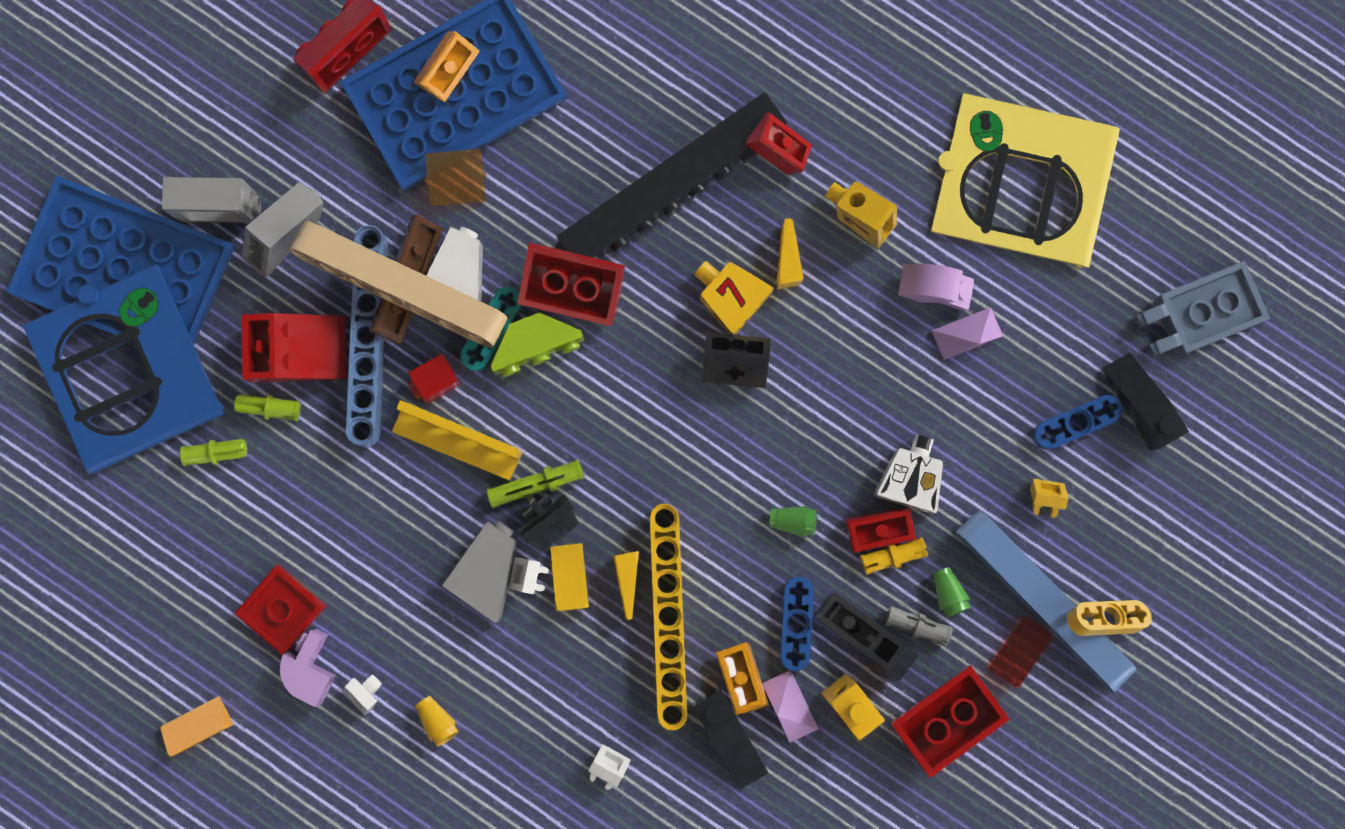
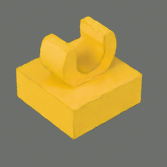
[1030,478,1069,518]

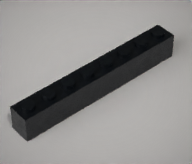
[557,92,787,260]

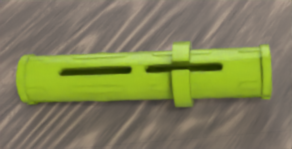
[487,459,585,508]

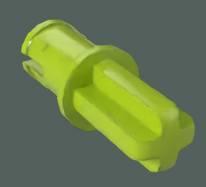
[234,394,301,422]
[180,439,247,467]

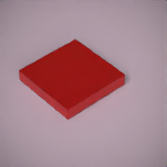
[234,564,327,656]

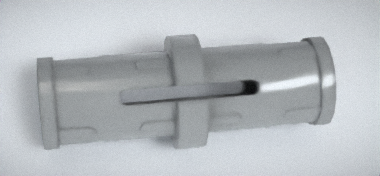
[884,606,953,647]

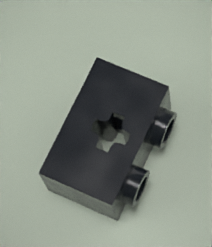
[702,332,771,388]

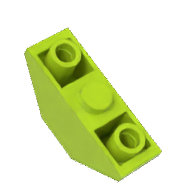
[491,313,585,377]

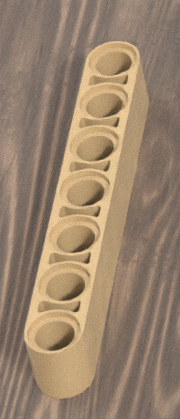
[289,221,508,348]

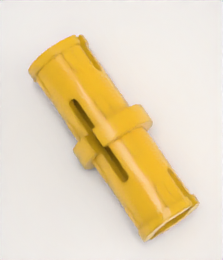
[860,537,928,575]

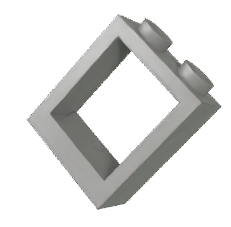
[162,177,261,224]

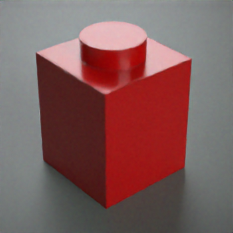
[408,354,461,404]

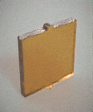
[424,149,487,206]

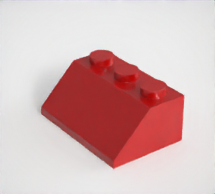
[292,0,392,94]
[517,243,625,326]
[891,665,1010,778]

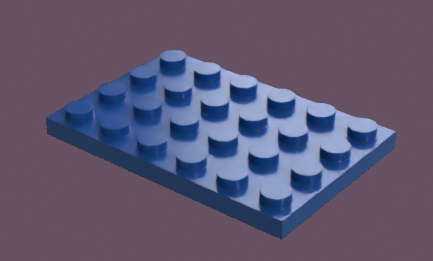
[340,0,568,191]
[6,175,236,345]

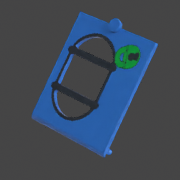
[22,265,224,475]

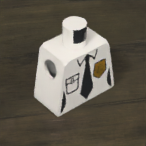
[873,434,943,514]

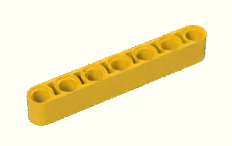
[650,504,687,731]

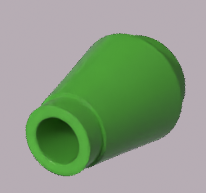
[769,506,817,538]
[932,567,971,618]

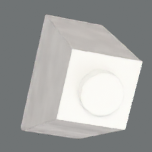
[427,227,483,302]

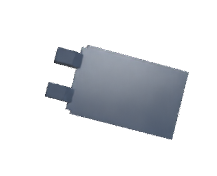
[1135,261,1270,357]

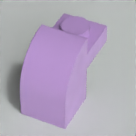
[898,264,974,310]
[280,629,336,707]

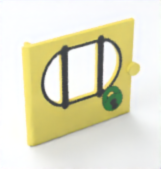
[931,93,1120,269]

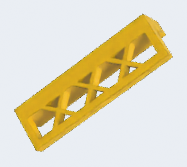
[392,400,523,481]

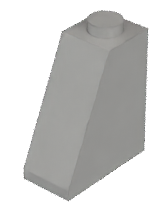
[242,182,323,279]
[442,520,517,623]

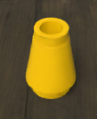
[415,696,459,747]

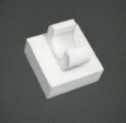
[508,557,549,594]
[342,674,382,715]
[589,744,631,790]

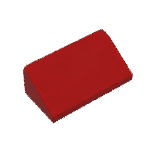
[746,113,812,175]
[844,506,916,553]

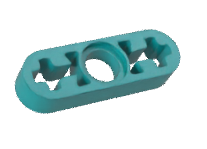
[461,287,523,372]

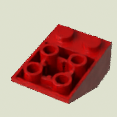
[241,313,348,383]

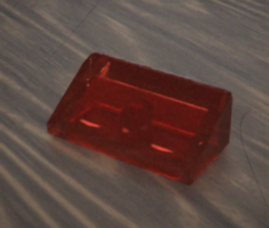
[987,616,1054,689]

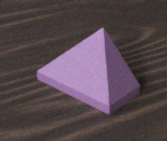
[932,307,1003,360]
[762,670,818,743]

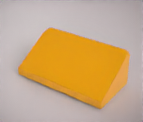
[414,31,480,103]
[716,642,769,715]
[160,696,234,757]

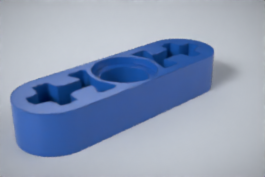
[1032,395,1123,450]
[780,577,814,671]

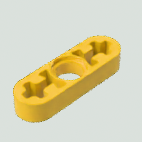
[1067,600,1151,636]

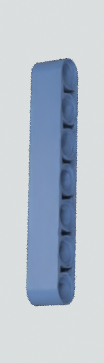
[346,225,389,448]
[955,510,1137,693]

